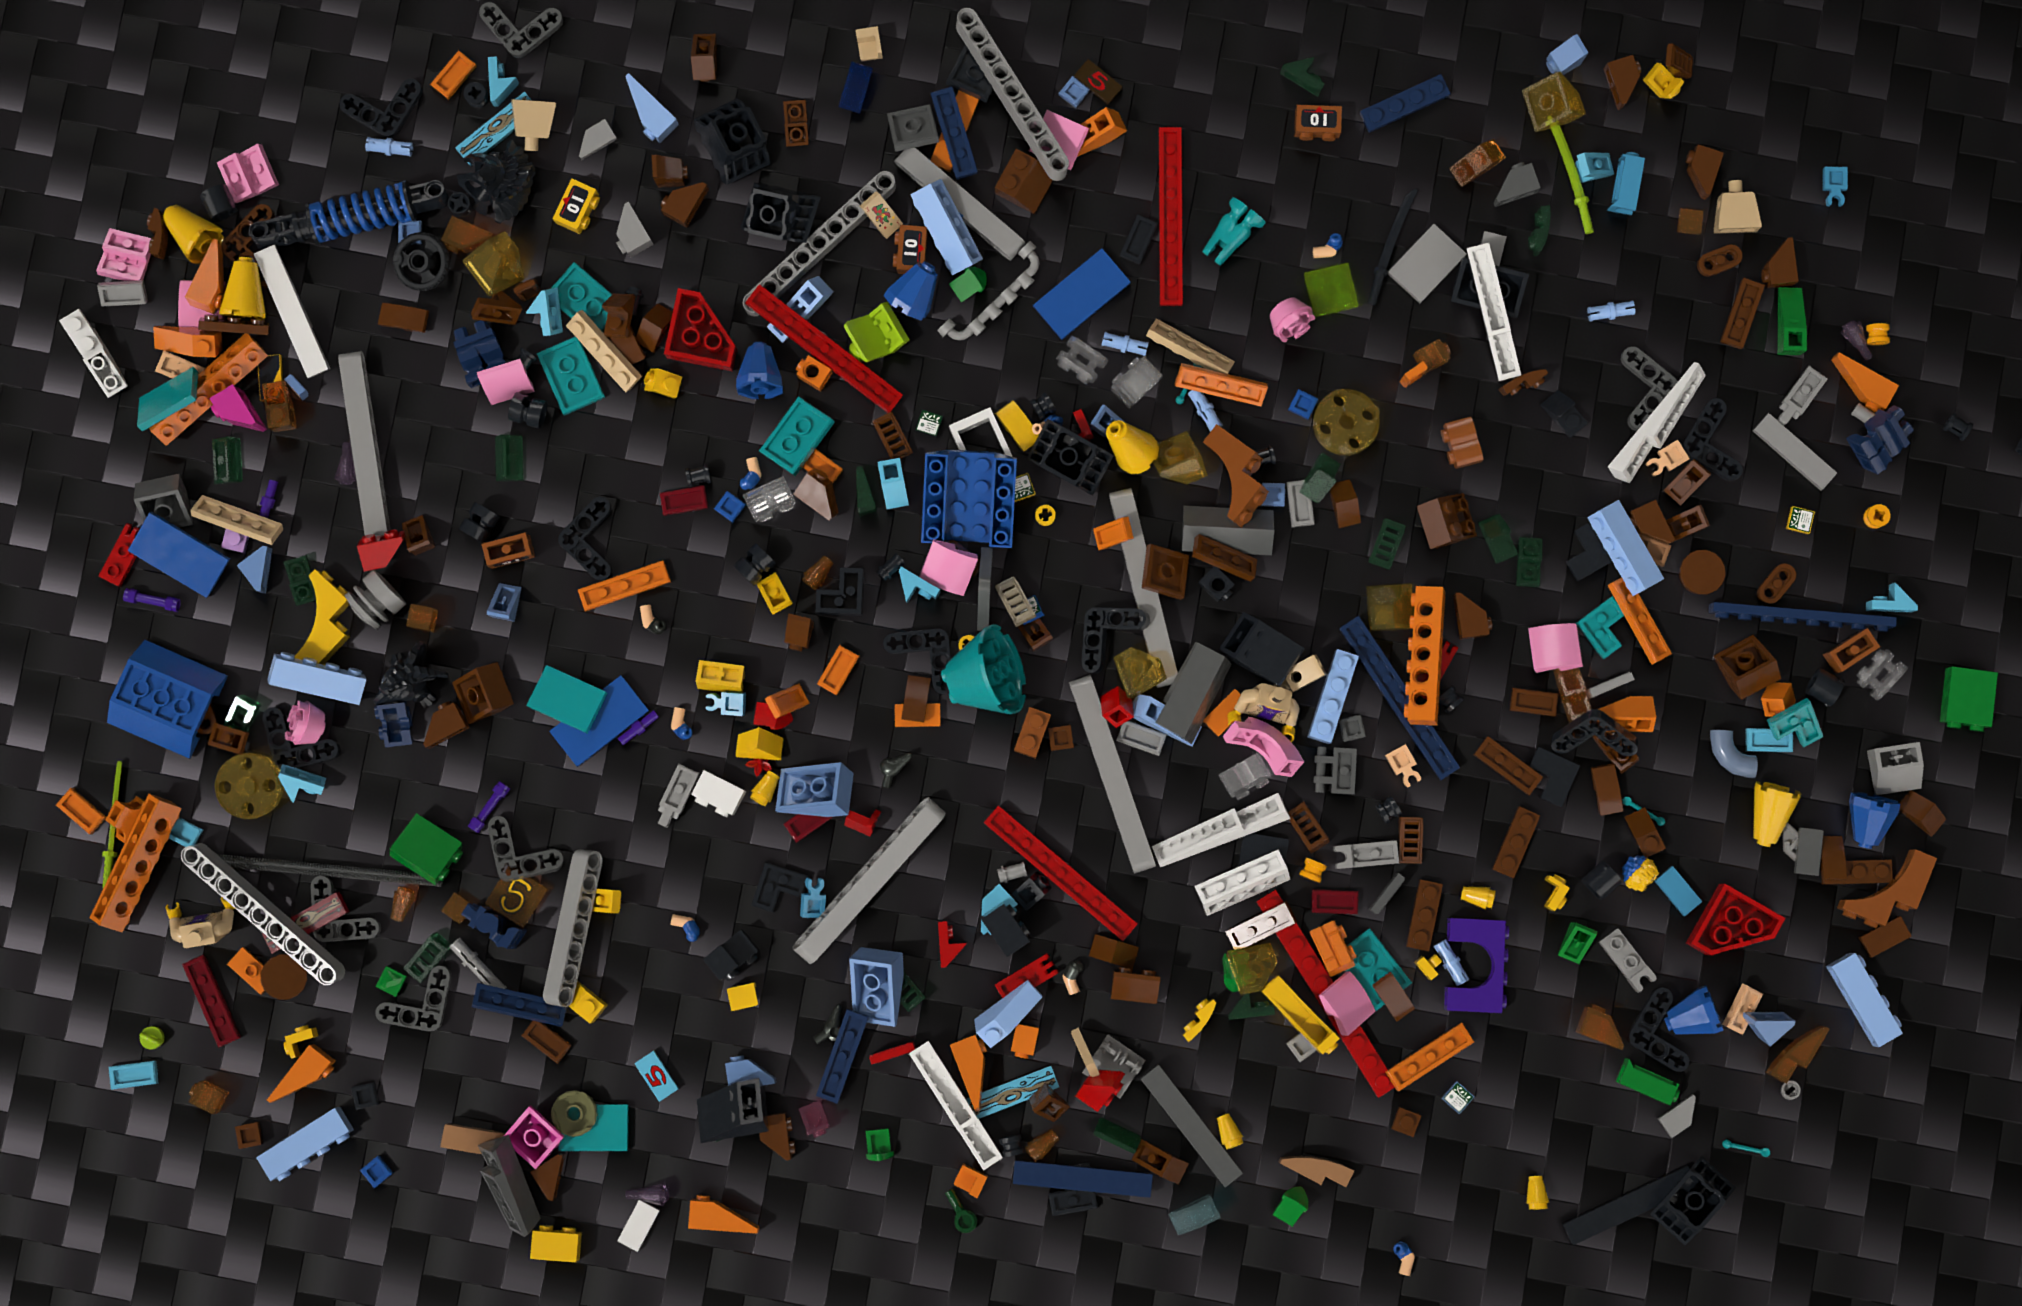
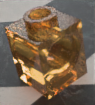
[1413,339,1451,375]
[406,604,438,633]
[189,1080,229,1114]

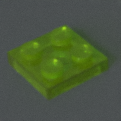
[1304,263,1359,317]

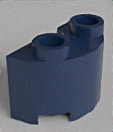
[375,701,413,748]

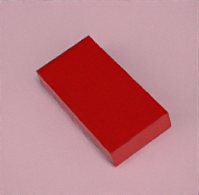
[869,1042,916,1065]

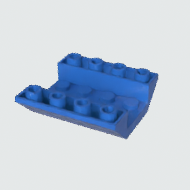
[921,450,1017,548]
[107,640,228,759]

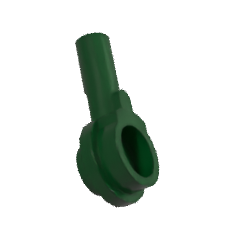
[945,1189,977,1233]

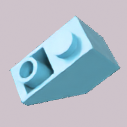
[878,458,909,510]
[981,884,1018,935]

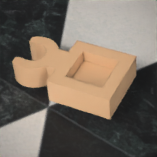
[1646,440,1690,476]
[1385,744,1421,787]

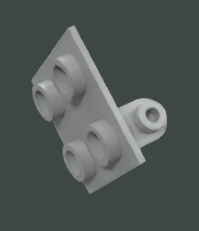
[1082,1035,1146,1098]

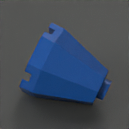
[884,261,938,320]
[736,342,783,399]
[1849,793,1900,849]
[1664,985,1723,1034]

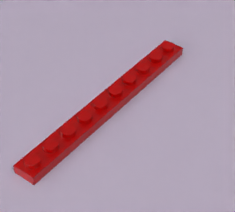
[1256,890,1395,1098]

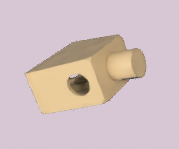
[511,99,556,151]
[1714,180,1762,233]
[1274,655,1327,692]

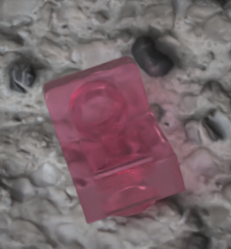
[799,1100,830,1138]

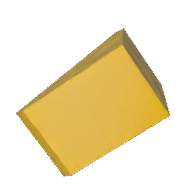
[736,727,783,760]

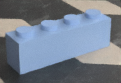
[911,179,983,275]
[1587,500,1664,596]
[1307,649,1359,744]
[267,652,366,705]
[1826,953,1903,1047]
[256,1106,354,1182]

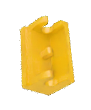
[696,660,745,692]

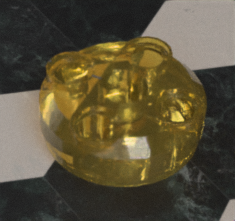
[1313,389,1380,456]
[215,753,285,819]

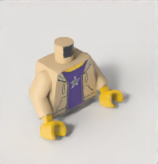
[1227,683,1299,742]
[165,896,235,948]

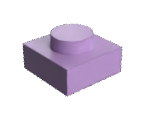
[221,529,249,553]

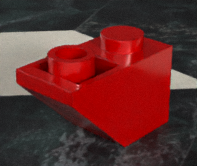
[357,529,405,572]
[1075,1070,1125,1112]

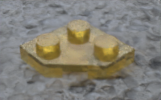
[1113,647,1167,699]
[1226,943,1278,995]

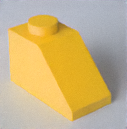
[569,980,608,1024]

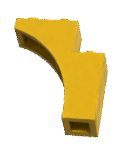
[294,569,350,665]
[1260,975,1340,1054]

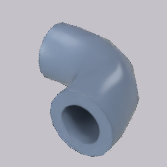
[1710,730,1758,778]

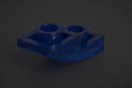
[838,61,873,113]

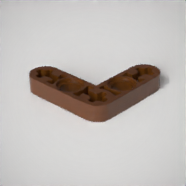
[221,204,275,289]

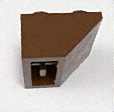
[1417,493,1477,549]
[1110,967,1160,1004]

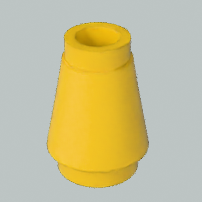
[750,771,780,806]
[1461,886,1496,910]
[1217,1113,1243,1150]
[1526,1176,1549,1210]

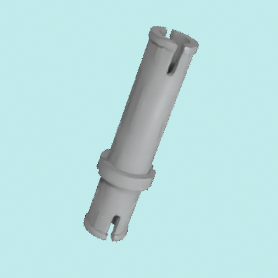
[449,938,507,989]

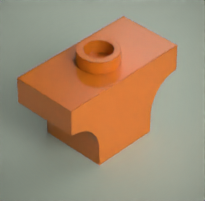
[105,796,145,844]

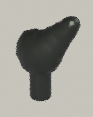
[879,753,912,789]
[813,1004,841,1044]

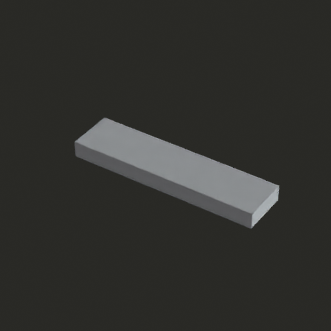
[1753,413,1837,491]

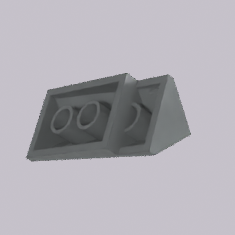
[1182,506,1274,556]
[1155,642,1232,744]
[478,1135,541,1237]

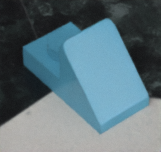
[488,56,519,107]
[1575,152,1614,182]
[526,287,563,336]
[899,567,941,603]
[1866,583,1918,612]
[278,764,326,803]

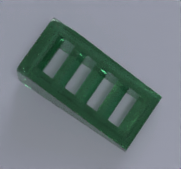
[856,466,877,516]
[1368,518,1406,570]
[223,695,261,732]
[403,932,451,983]
[900,972,926,1012]

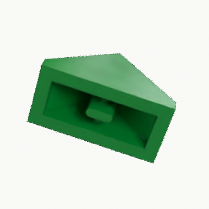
[1558,922,1598,964]

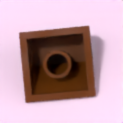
[995,149,1053,214]
[1714,635,1781,700]
[452,662,514,724]

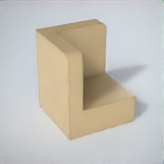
[856,26,883,62]

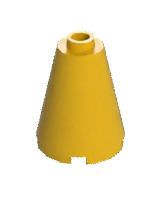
[163,205,224,264]
[219,257,266,319]
[1106,420,1159,474]
[1753,781,1801,847]

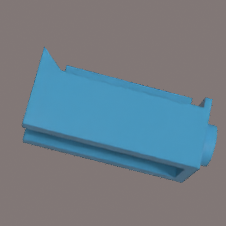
[1607,152,1645,215]

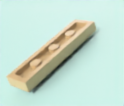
[566,310,642,392]
[1146,318,1235,374]
[191,495,283,545]

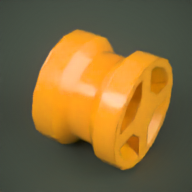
[1866,323,1890,345]
[1863,504,1891,529]
[1299,858,1327,883]

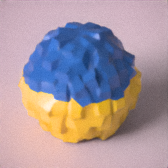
[1622,855,1659,892]

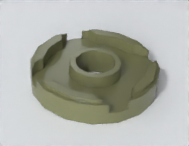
[551,1090,598,1137]

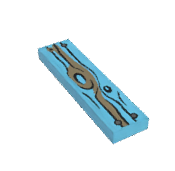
[455,92,531,166]
[966,1065,1059,1119]

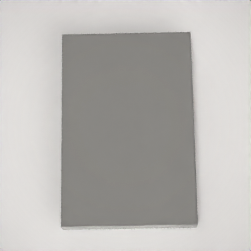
[1387,224,1467,303]

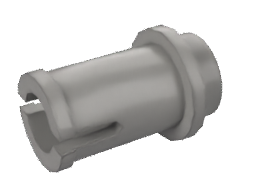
[1851,403,1875,423]
[997,862,1027,884]

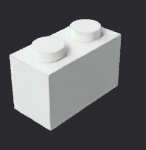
[691,770,746,817]

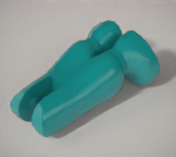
[1202,197,1266,266]

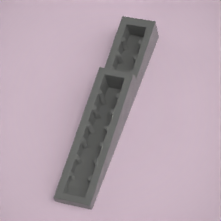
[1140,1064,1243,1187]

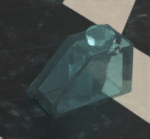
[1168,1194,1221,1235]

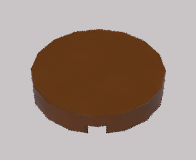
[1679,550,1725,595]
[260,954,307,1000]

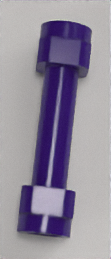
[123,588,181,612]
[468,781,510,833]

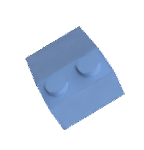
[775,762,854,817]
[849,947,904,1027]

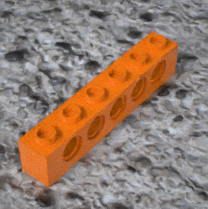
[149,333,268,446]
[1404,586,1446,726]
[89,794,182,933]

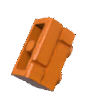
[1310,921,1357,977]

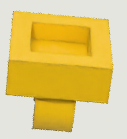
[1414,954,1442,980]

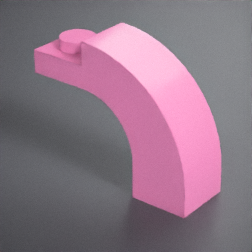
[1223,717,1304,777]

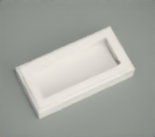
[618,1199,660,1252]

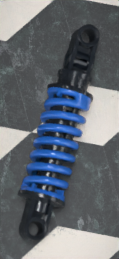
[248,180,449,250]

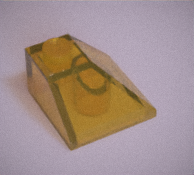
[1522,72,1586,132]
[462,231,524,297]
[1153,431,1208,484]
[1366,584,1414,632]

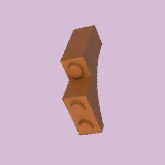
[1203,424,1269,528]
[1837,849,1937,928]

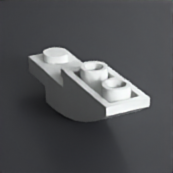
[59,309,128,398]

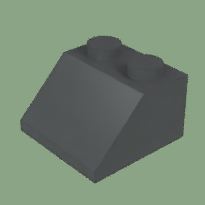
[134,474,193,528]

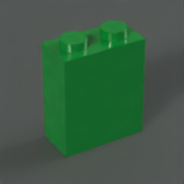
[1940,667,1998,732]
[390,813,463,885]

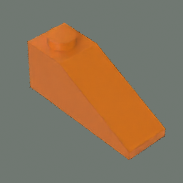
[1077,107,1127,157]
[185,238,224,315]
[153,326,223,358]
[1831,352,1899,413]
[1592,696,1656,732]
[950,1035,987,1112]
[267,1044,336,1103]
[688,1195,760,1233]

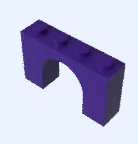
[1444,918,1509,1013]

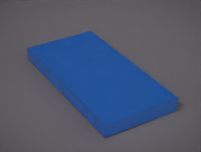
[1033,248,1131,340]
[128,512,230,598]
[549,675,649,767]

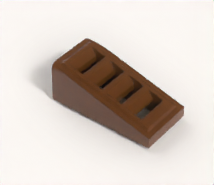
[1666,44,1693,79]
[513,278,542,302]
[872,411,913,460]
[1288,802,1330,854]
[1398,817,1423,864]

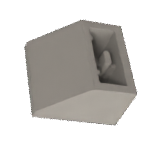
[1867,742,1924,795]

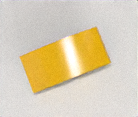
[995,400,1039,452]
[1182,998,1216,1042]

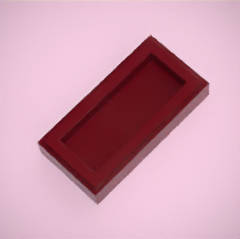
[660,485,708,516]
[783,814,833,843]
[1311,890,1358,914]

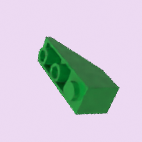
[1777,287,1807,356]

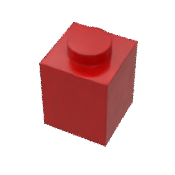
[1100,686,1134,728]

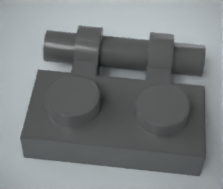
[1313,747,1357,795]

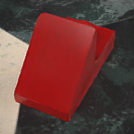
[938,921,967,968]

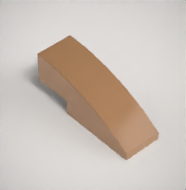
[440,1123,506,1154]
[1278,1156,1354,1187]

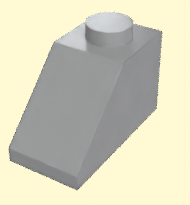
[616,202,654,258]

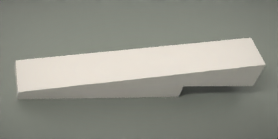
[1467,243,1521,381]
[254,245,331,378]
[1608,362,1706,483]
[1152,793,1290,867]
[909,1041,1003,1170]

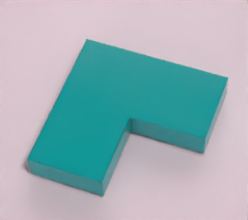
[1575,596,1624,659]
[1767,698,1824,747]

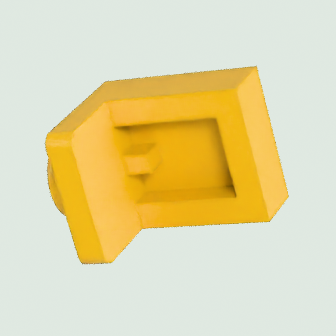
[1643,63,1684,99]
[644,368,682,398]
[1544,874,1570,911]
[284,1025,319,1059]

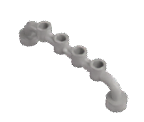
[937,241,1039,340]

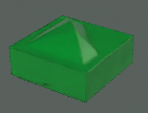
[375,966,408,997]

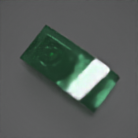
[1528,205,1551,256]
[1516,537,1542,587]
[283,555,316,606]

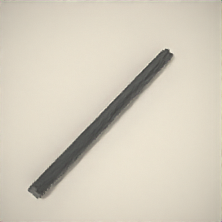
[217,854,443,887]

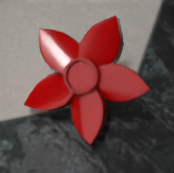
[745,759,772,777]

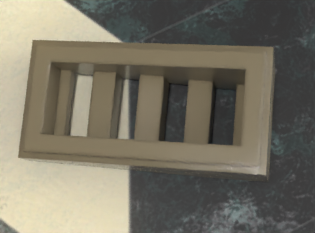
[995,576,1036,627]

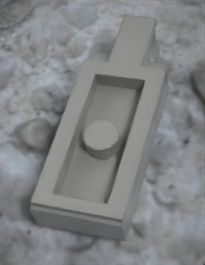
[1777,366,1827,426]
[658,764,700,828]

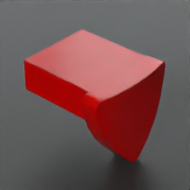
[1073,409,1095,441]
[753,702,793,730]
[844,809,882,837]

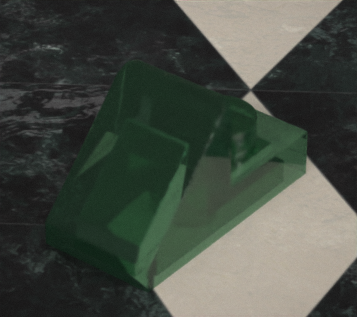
[1280,57,1325,97]
[1299,453,1341,504]
[1478,514,1518,564]
[1227,989,1275,1020]

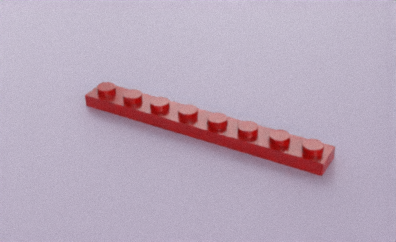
[1159,127,1183,306]
[745,284,903,413]
[984,805,1137,941]

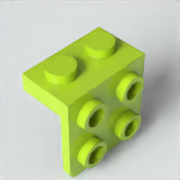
[844,302,909,362]

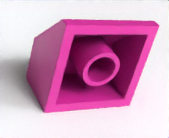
[209,384,267,432]
[504,1105,565,1169]

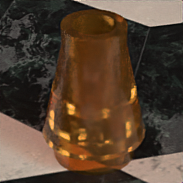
[802,556,834,590]
[390,886,416,922]
[1024,1129,1059,1162]

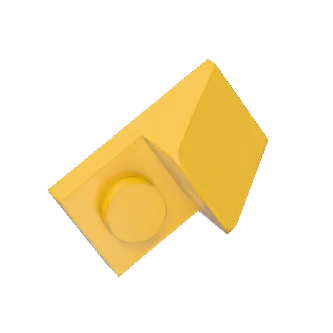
[757,572,793,615]
[592,889,621,914]

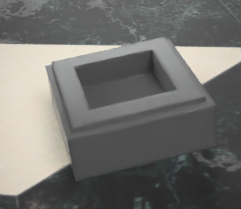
[1338,715,1366,742]

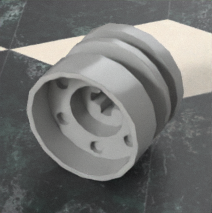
[345,570,406,630]

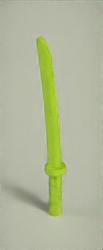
[1547,116,1594,234]
[102,761,122,888]

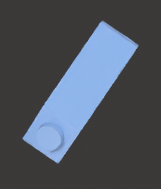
[625,73,679,143]
[767,276,834,343]
[1133,694,1202,747]
[974,980,1042,1048]

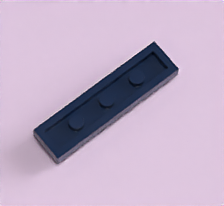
[1359,74,1451,133]
[931,87,978,180]
[471,983,566,1027]
[816,1009,869,1104]

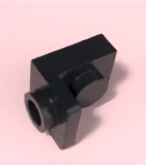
[1012,872,1052,911]

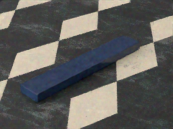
[1013,1160,1153,1198]

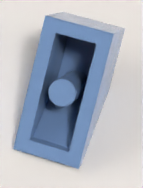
[1546,34,1588,78]
[725,1055,777,1086]

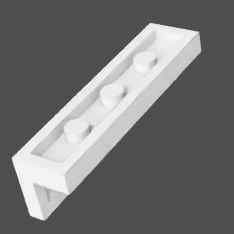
[1195,850,1290,916]

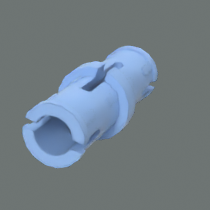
[365,137,413,157]
[1587,300,1635,321]
[1102,332,1149,356]
[1188,390,1223,432]
[1433,939,1469,986]

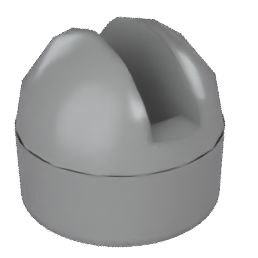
[1781,1081,1801,1100]

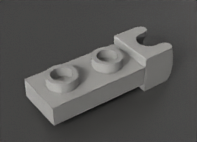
[1333,840,1399,869]
[1599,928,1657,993]

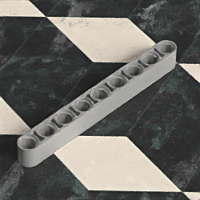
[956,8,1069,181]
[743,171,896,317]
[338,351,391,536]
[1109,488,1178,688]
[1069,675,1156,874]
[793,797,946,964]
[181,843,345,985]

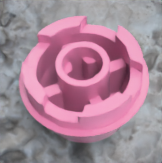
[1270,297,1315,342]
[285,701,326,745]

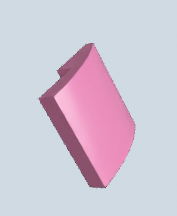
[1029,110,1089,170]
[217,144,279,203]
[96,228,151,281]
[178,280,226,327]
[477,359,535,405]
[920,539,978,596]
[1528,623,1583,673]
[1319,971,1375,1036]

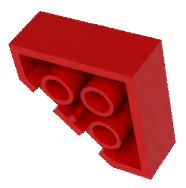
[664,288,738,372]
[1686,884,1786,955]

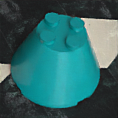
[941,624,1026,714]

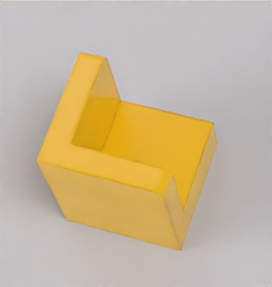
[727,982,758,1011]

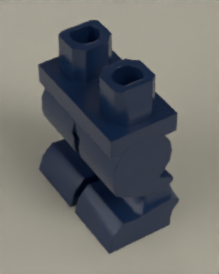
[453,320,507,388]
[1846,405,1913,475]
[461,903,527,949]

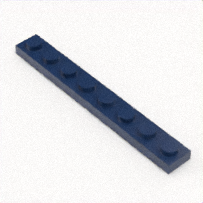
[1708,602,1897,632]
[1339,616,1460,780]

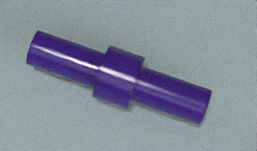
[259,480,278,518]
[618,710,659,745]

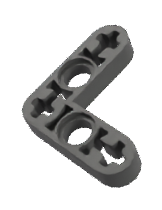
[479,2,563,58]
[1620,346,1677,431]
[977,547,993,631]
[488,816,563,882]
[311,876,382,942]
[376,966,452,1031]

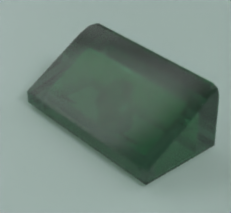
[495,435,523,481]
[212,436,243,484]
[1093,1118,1141,1154]

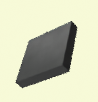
[887,104,939,152]

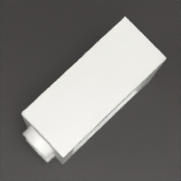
[949,407,1012,457]

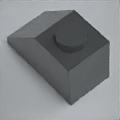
[1494,162,1541,207]

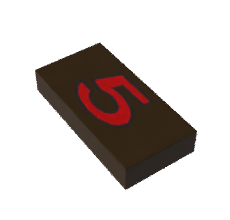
[1074,59,1122,105]

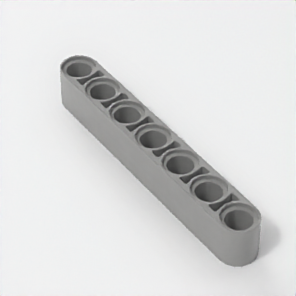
[894,148,1026,261]
[543,849,602,1007]

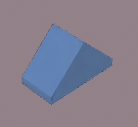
[1090,405,1126,439]
[237,546,273,593]
[487,583,521,622]
[1743,1012,1795,1047]

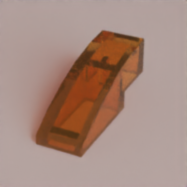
[1553,668,1592,723]
[1765,1026,1830,1084]

